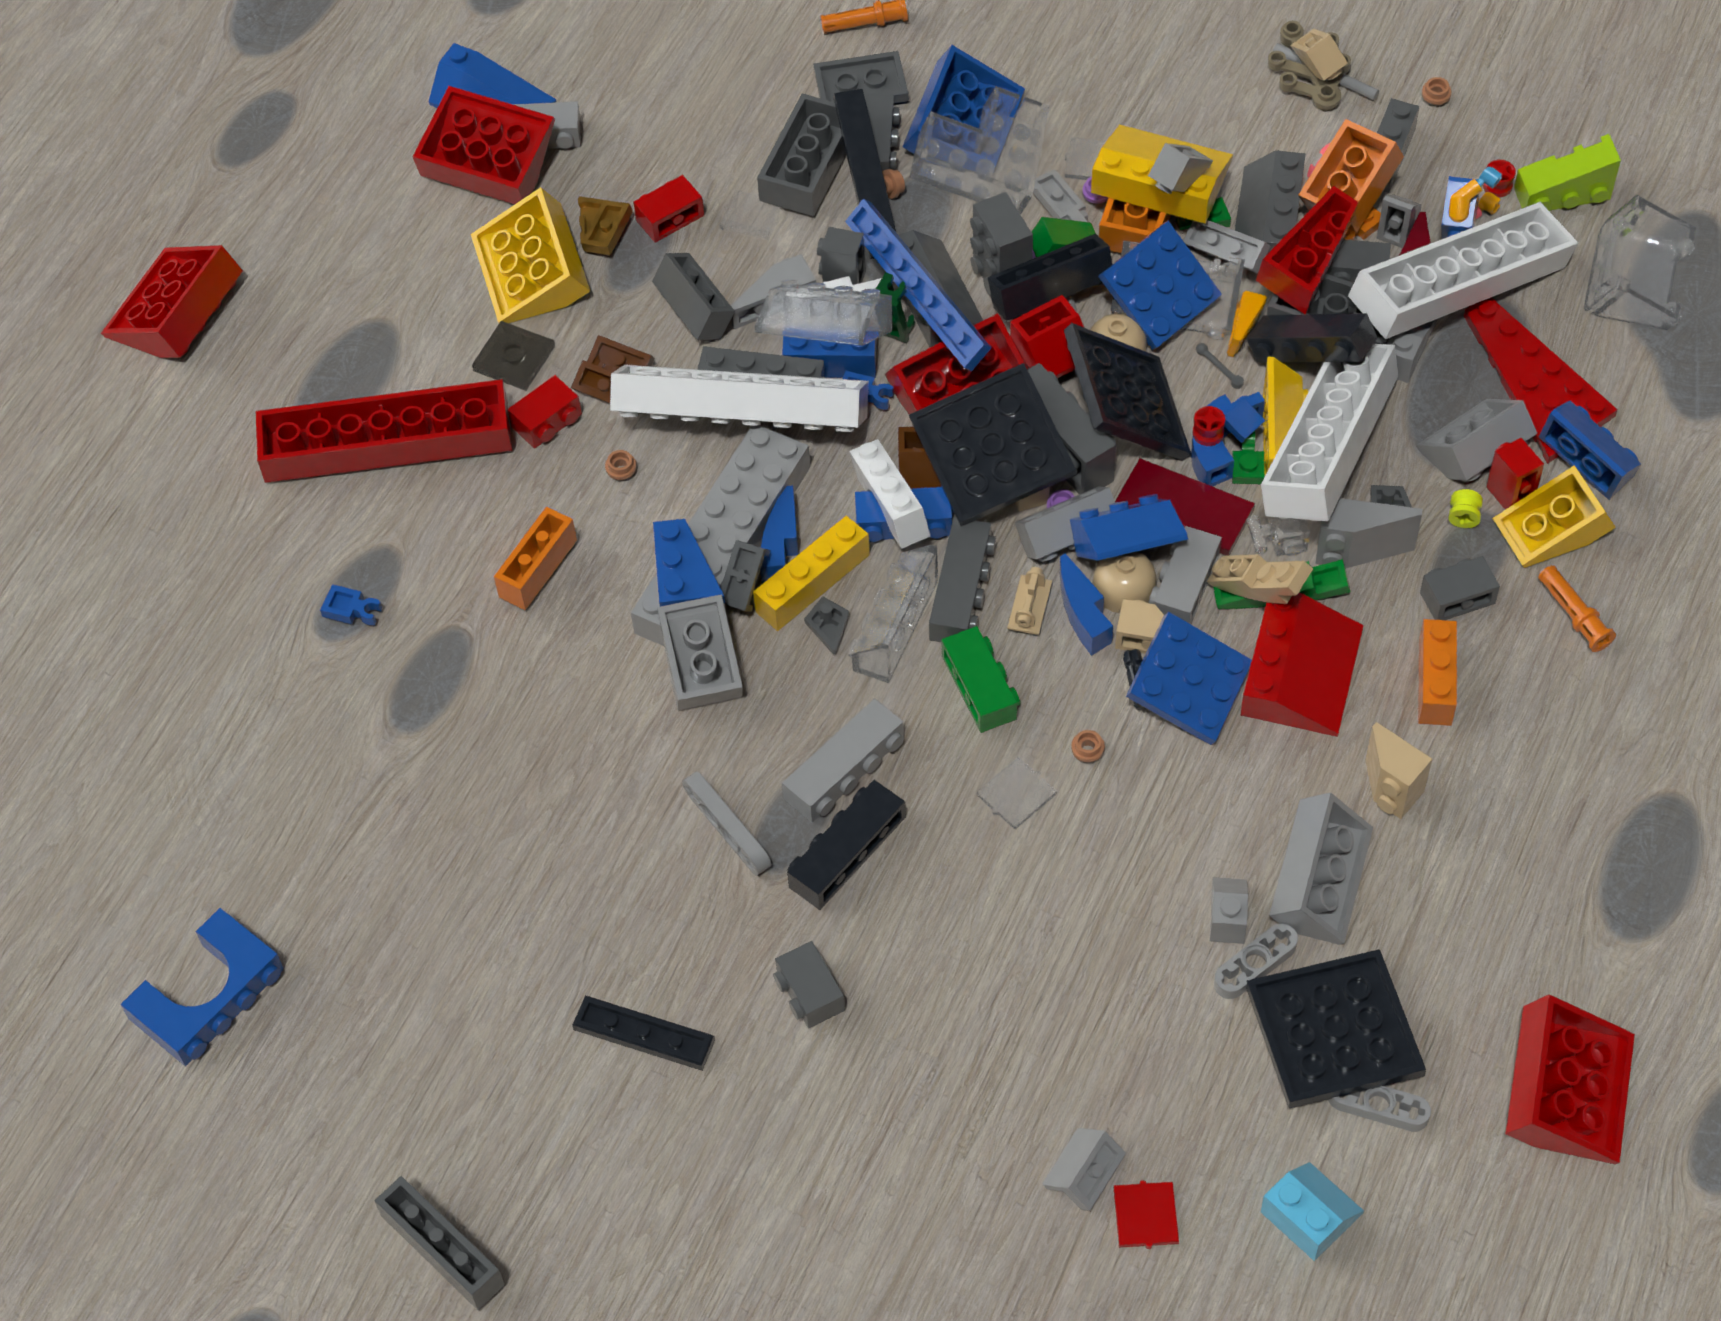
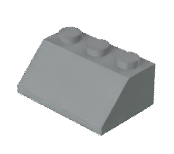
[1417,399,1537,482]

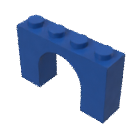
[120,908,284,1067]

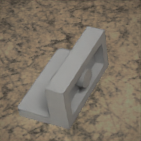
[1043,1128,1126,1211]

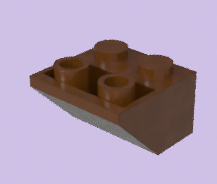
[898,427,942,489]

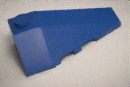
[428,43,556,108]

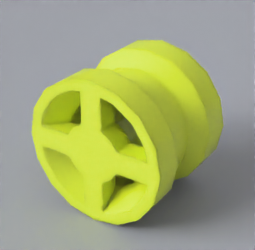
[1448,489,1483,528]

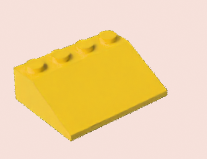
[1091,124,1233,224]
[471,187,590,325]

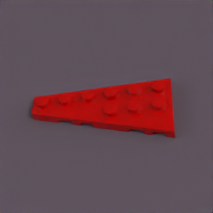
[1464,297,1618,464]

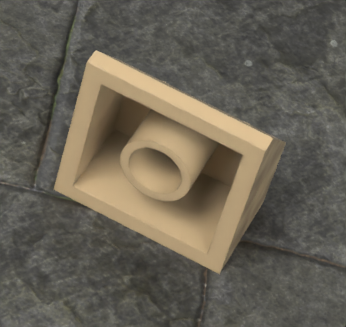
[1365,722,1432,819]

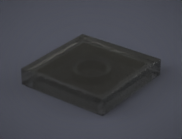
[472,321,555,391]

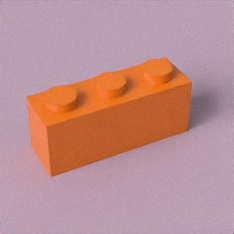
[494,507,577,610]
[1418,619,1457,726]

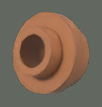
[1422,77,1451,105]
[882,169,905,199]
[605,450,636,480]
[1071,730,1105,762]

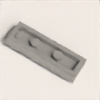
[1183,220,1271,273]

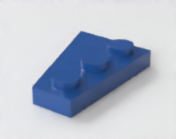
[653,519,725,607]

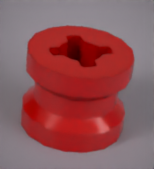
[1483,159,1516,198]
[1192,406,1225,446]

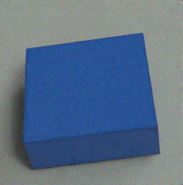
[1225,398,1265,443]

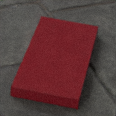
[1115,458,1255,556]

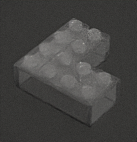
[909,86,1050,215]

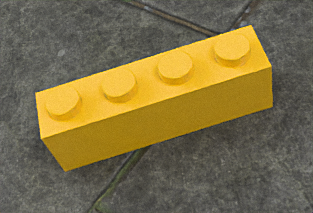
[753,515,870,631]

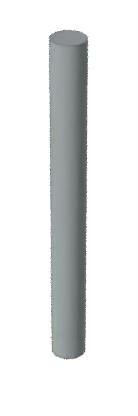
[1273,43,1379,101]

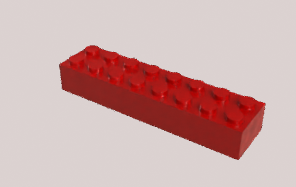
[255,379,512,483]

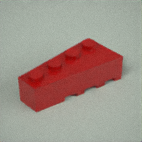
[1256,186,1359,315]

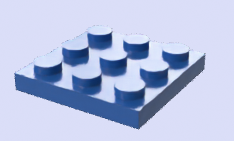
[1098,221,1222,350]
[1126,612,1252,745]

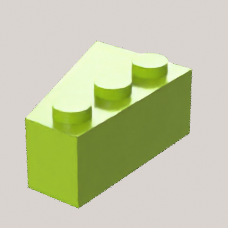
[1514,134,1621,211]

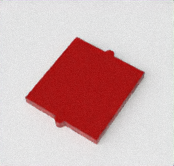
[1113,1180,1179,1249]

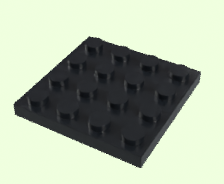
[1064,323,1191,460]
[909,363,1077,527]
[1246,949,1426,1109]

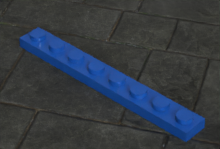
[845,198,991,371]

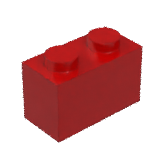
[633,175,704,243]
[507,375,582,449]
[1486,437,1544,510]

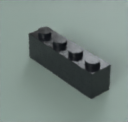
[988,233,1112,321]
[1246,313,1377,363]
[787,779,906,910]

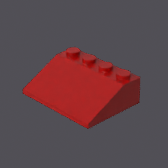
[412,86,555,204]
[101,245,243,358]
[885,313,1028,414]
[1240,593,1364,737]
[1506,994,1635,1165]

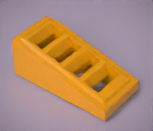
[1227,290,1267,357]

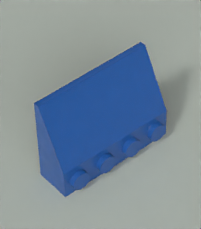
[902,45,1025,177]

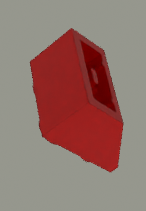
[1010,295,1085,378]

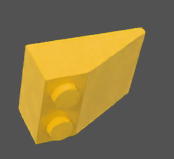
[1492,465,1616,568]

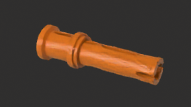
[820,0,908,34]
[1538,565,1616,652]

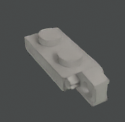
[1029,170,1088,222]

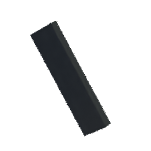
[572,995,715,1071]

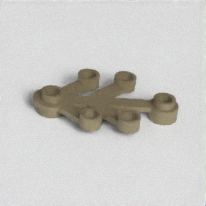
[1268,20,1351,111]

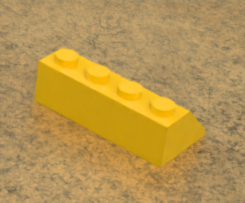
[1263,357,1308,475]

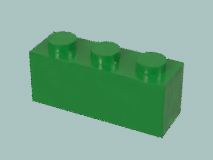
[941,626,1020,733]

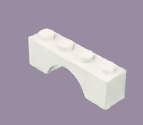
[849,439,930,549]

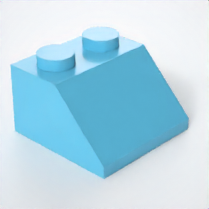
[1261,1162,1364,1261]

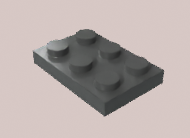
[813,51,908,103]

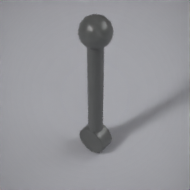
[1196,343,1244,389]

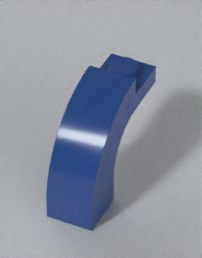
[1191,392,1265,486]

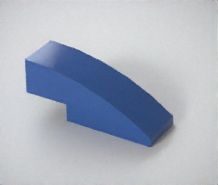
[760,485,798,584]
[1059,553,1113,656]

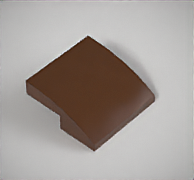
[571,335,655,404]

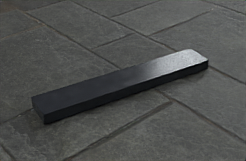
[833,89,896,259]

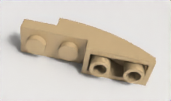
[1207,554,1313,604]

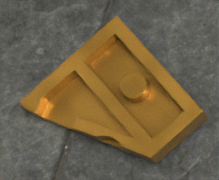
[578,196,633,255]

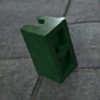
[870,272,915,343]

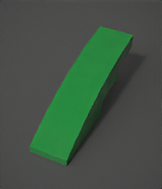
[1213,559,1351,609]

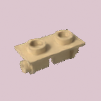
[1007,567,1052,635]

